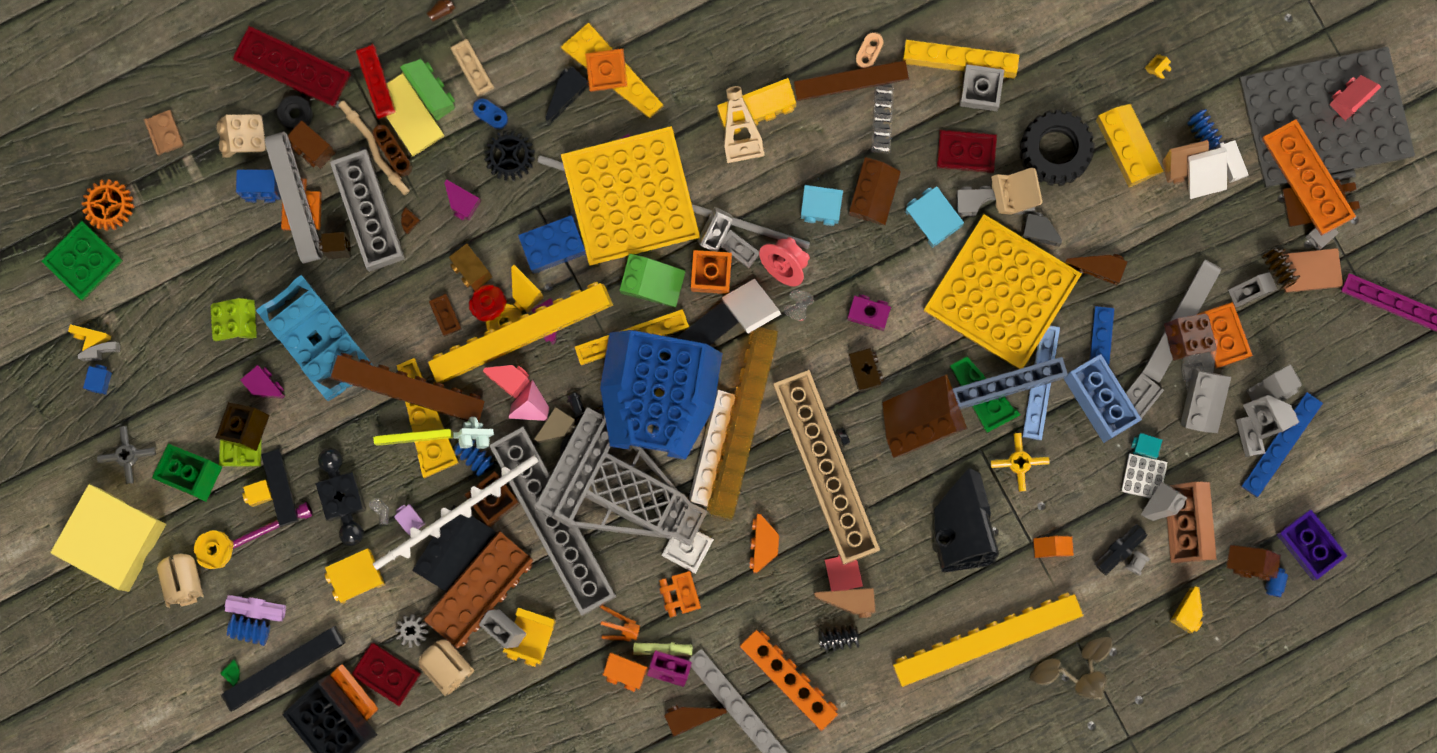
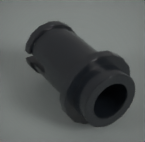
[567,392,585,418]

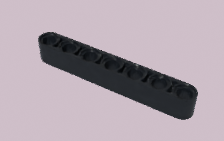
[221,626,346,712]

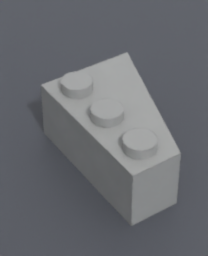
[1246,365,1302,401]

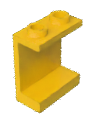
[324,548,385,604]
[503,608,556,667]

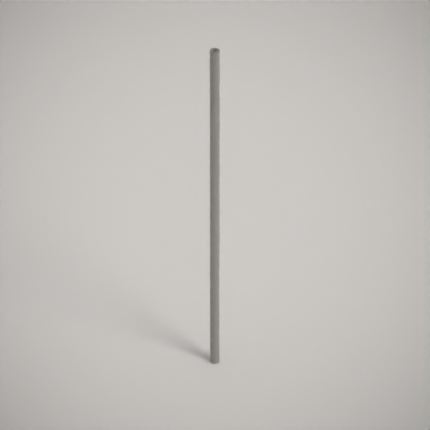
[538,155,810,249]

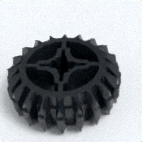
[484,130,535,182]

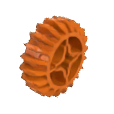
[82,179,134,231]

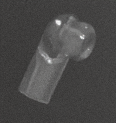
[369,499,389,525]

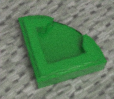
[220,659,240,686]

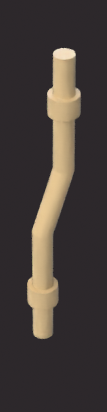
[338,101,410,195]

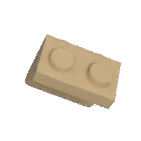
[217,115,266,158]
[991,168,1042,215]

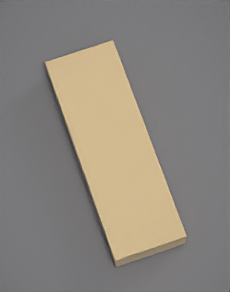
[450,39,494,97]

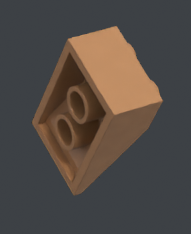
[1162,140,1209,184]
[814,588,875,618]

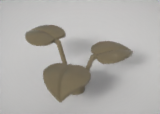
[1030,637,1112,699]

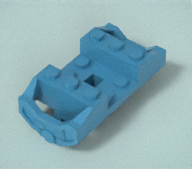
[256,275,374,401]

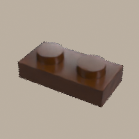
[429,294,462,337]

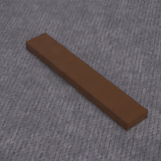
[794,60,909,101]

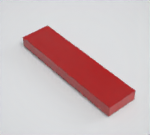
[356,44,396,119]

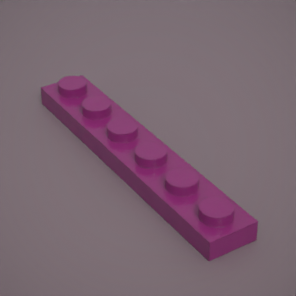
[1340,273,1437,332]

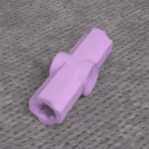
[225,595,286,622]

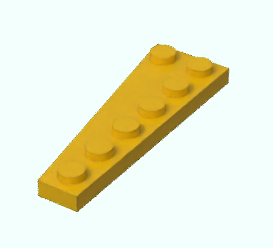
[561,23,664,119]
[396,358,459,478]

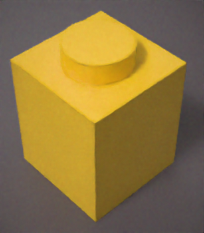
[242,480,272,507]

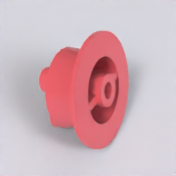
[759,237,810,286]

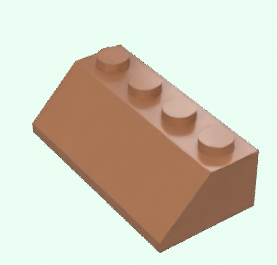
[1167,482,1217,563]

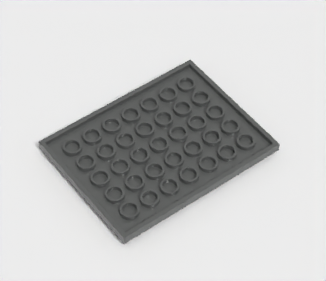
[1239,47,1415,188]

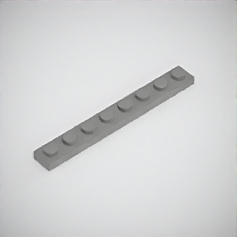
[688,649,787,753]

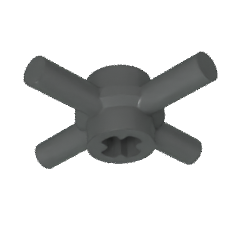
[97,426,156,484]

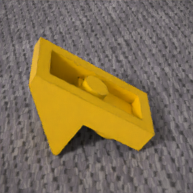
[68,324,111,351]

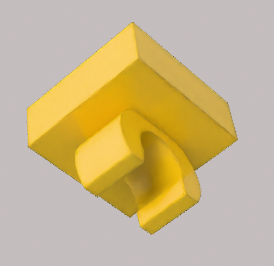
[1145,54,1171,79]

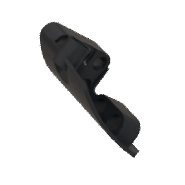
[932,468,999,572]

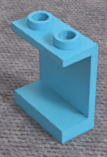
[905,187,964,248]

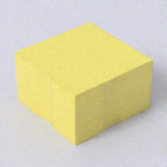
[51,484,166,592]

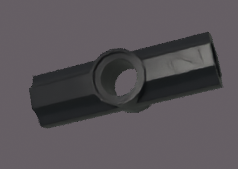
[1094,524,1148,576]

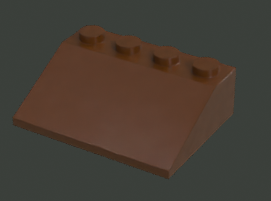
[882,375,968,458]

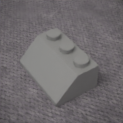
[1180,369,1231,433]

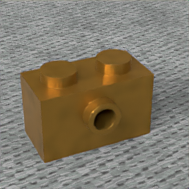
[449,244,493,291]

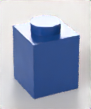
[83,364,112,395]

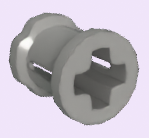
[1125,551,1150,576]

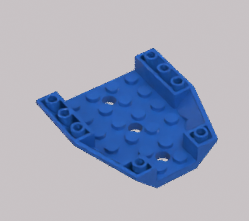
[600,330,723,460]

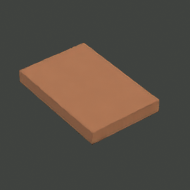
[1282,248,1343,293]

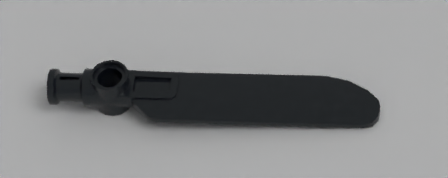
[662,282,748,361]

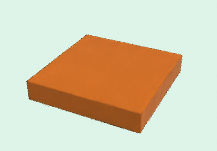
[585,49,628,92]

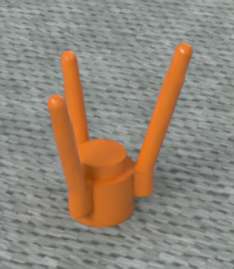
[600,605,640,642]

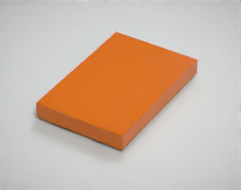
[1197,302,1253,369]

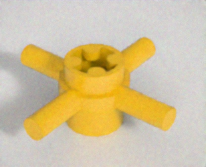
[991,433,1049,492]

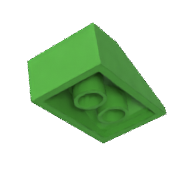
[620,253,686,308]

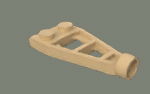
[724,86,765,163]

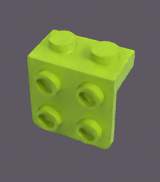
[211,298,257,341]

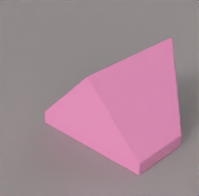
[509,380,549,421]

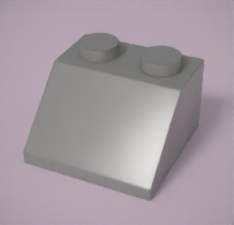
[960,65,1004,111]
[1243,395,1299,440]

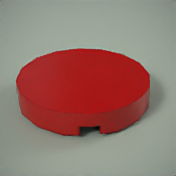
[469,285,506,322]

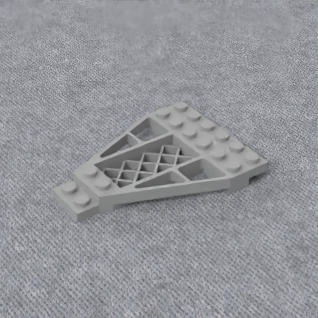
[534,407,708,546]

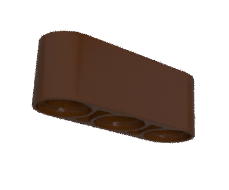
[373,125,412,176]

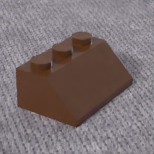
[849,157,901,226]

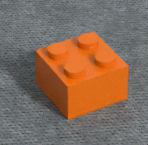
[691,250,732,294]

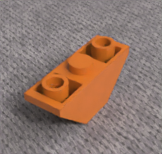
[750,514,779,573]

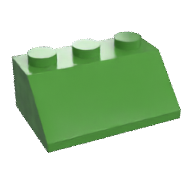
[400,59,455,121]

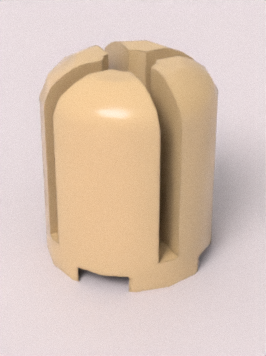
[157,554,204,608]
[418,640,475,696]

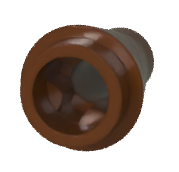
[427,0,456,22]

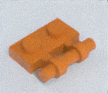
[659,571,701,618]

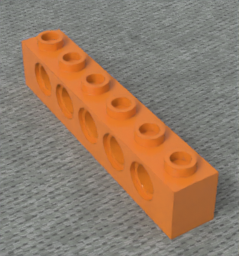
[740,630,838,731]

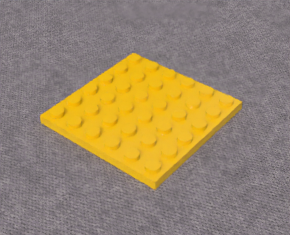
[561,126,700,266]
[924,214,1082,369]

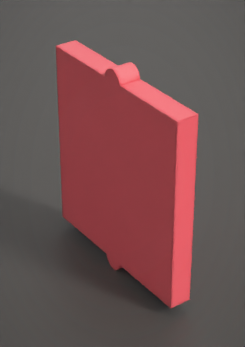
[825,556,863,591]

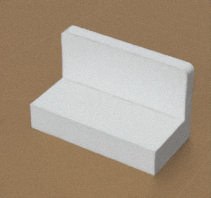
[1216,140,1249,183]

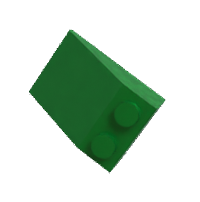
[152,443,222,502]

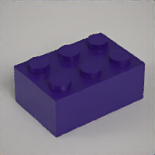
[1276,510,1348,581]

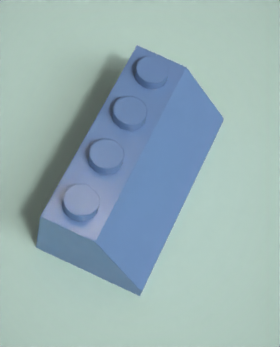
[1064,354,1142,443]

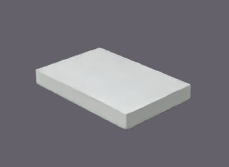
[1188,147,1227,199]
[722,279,781,333]

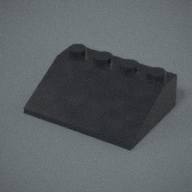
[412,505,497,592]
[282,675,378,753]

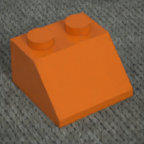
[603,653,648,692]

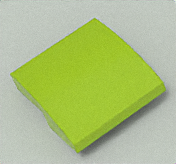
[219,438,262,467]

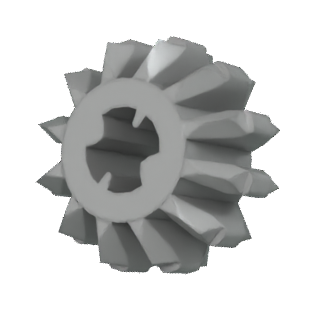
[395,614,428,648]

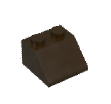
[215,402,270,451]

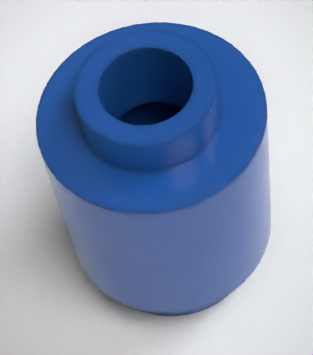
[1265,568,1288,597]

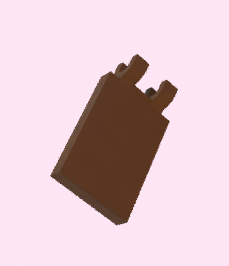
[1282,179,1360,227]

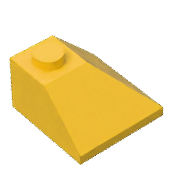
[511,265,544,313]
[1170,586,1203,633]

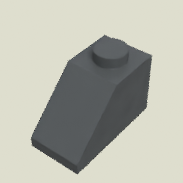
[1022,212,1062,247]

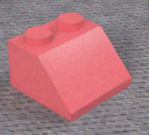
[1329,75,1381,121]
[483,365,530,399]

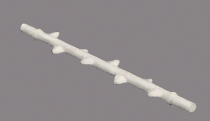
[373,455,538,570]

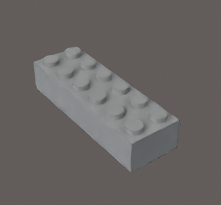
[330,149,405,272]

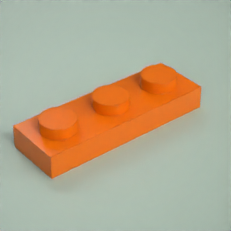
[330,664,379,721]

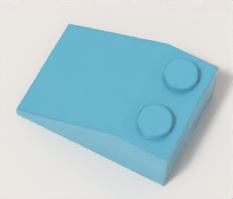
[801,185,843,226]

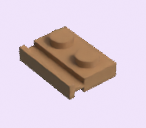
[144,110,184,156]

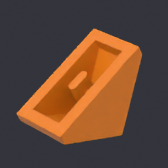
[1033,536,1074,558]

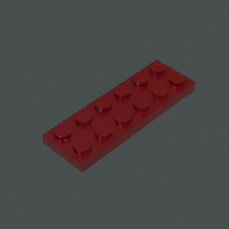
[232,26,351,108]

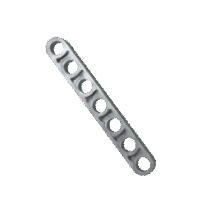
[265,132,323,263]
[1142,259,1222,382]

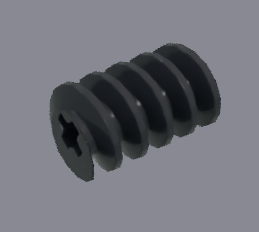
[818,624,860,652]

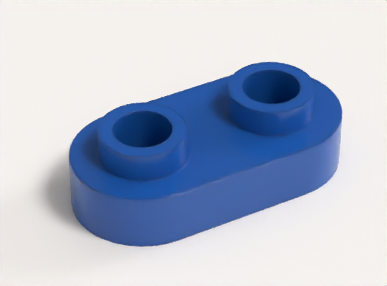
[473,99,508,129]

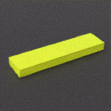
[373,429,453,446]

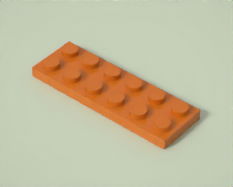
[1262,119,1356,236]

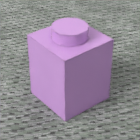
[394,505,425,536]

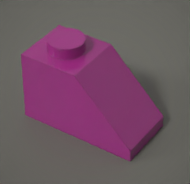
[444,179,481,221]

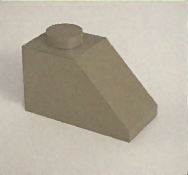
[534,407,576,443]

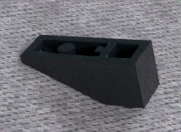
[545,66,589,125]

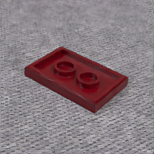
[937,130,997,173]
[351,642,421,707]

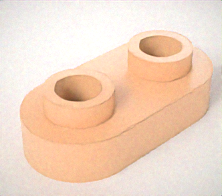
[856,33,883,69]

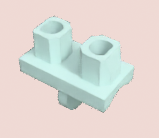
[453,417,494,449]

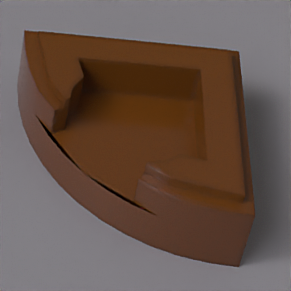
[401,208,420,235]

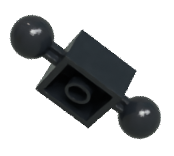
[316,448,366,546]

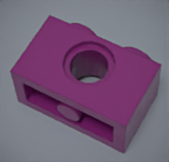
[847,294,891,331]
[647,650,692,687]

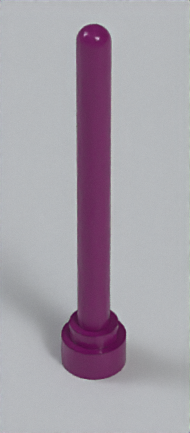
[232,502,313,549]

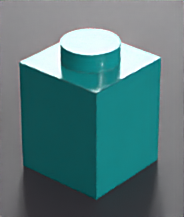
[1131,433,1163,460]

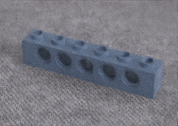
[953,357,1068,410]

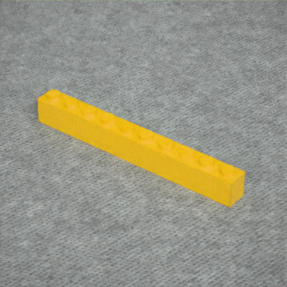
[428,282,613,384]
[892,592,1083,687]

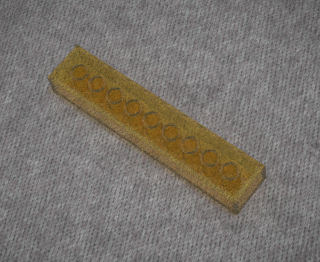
[707,327,778,522]

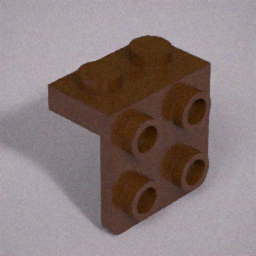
[1164,314,1217,361]

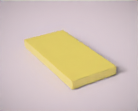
[386,73,444,156]

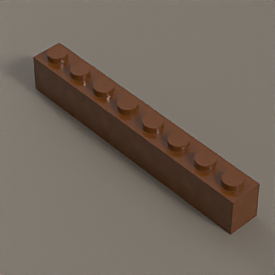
[329,353,485,423]

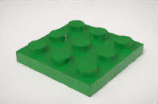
[42,221,123,301]

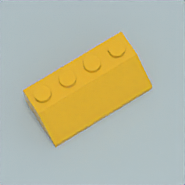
[717,78,796,134]
[1096,104,1164,188]

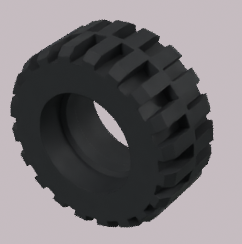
[1020,110,1095,186]

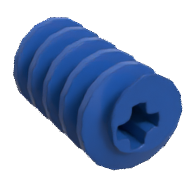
[1187,109,1224,151]
[454,440,495,477]
[227,614,270,646]

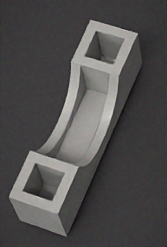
[956,186,1035,216]

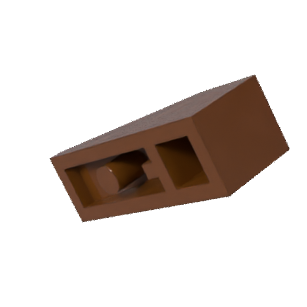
[1065,254,1127,286]
[664,705,727,737]

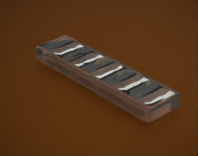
[871,83,894,153]

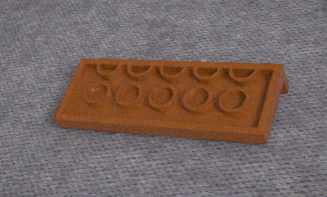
[423,531,533,649]

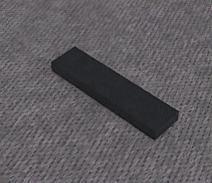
[261,449,299,527]

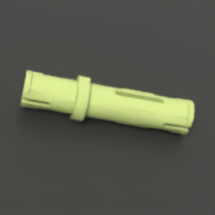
[633,642,693,657]

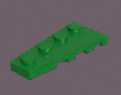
[949,357,1021,434]

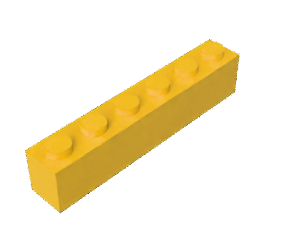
[903,40,1019,78]

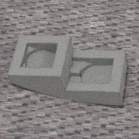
[78,342,120,361]

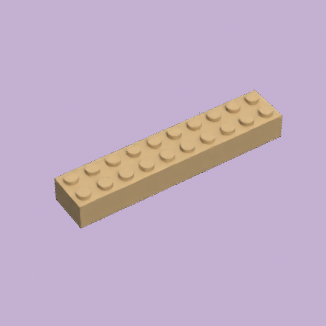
[773,370,880,565]

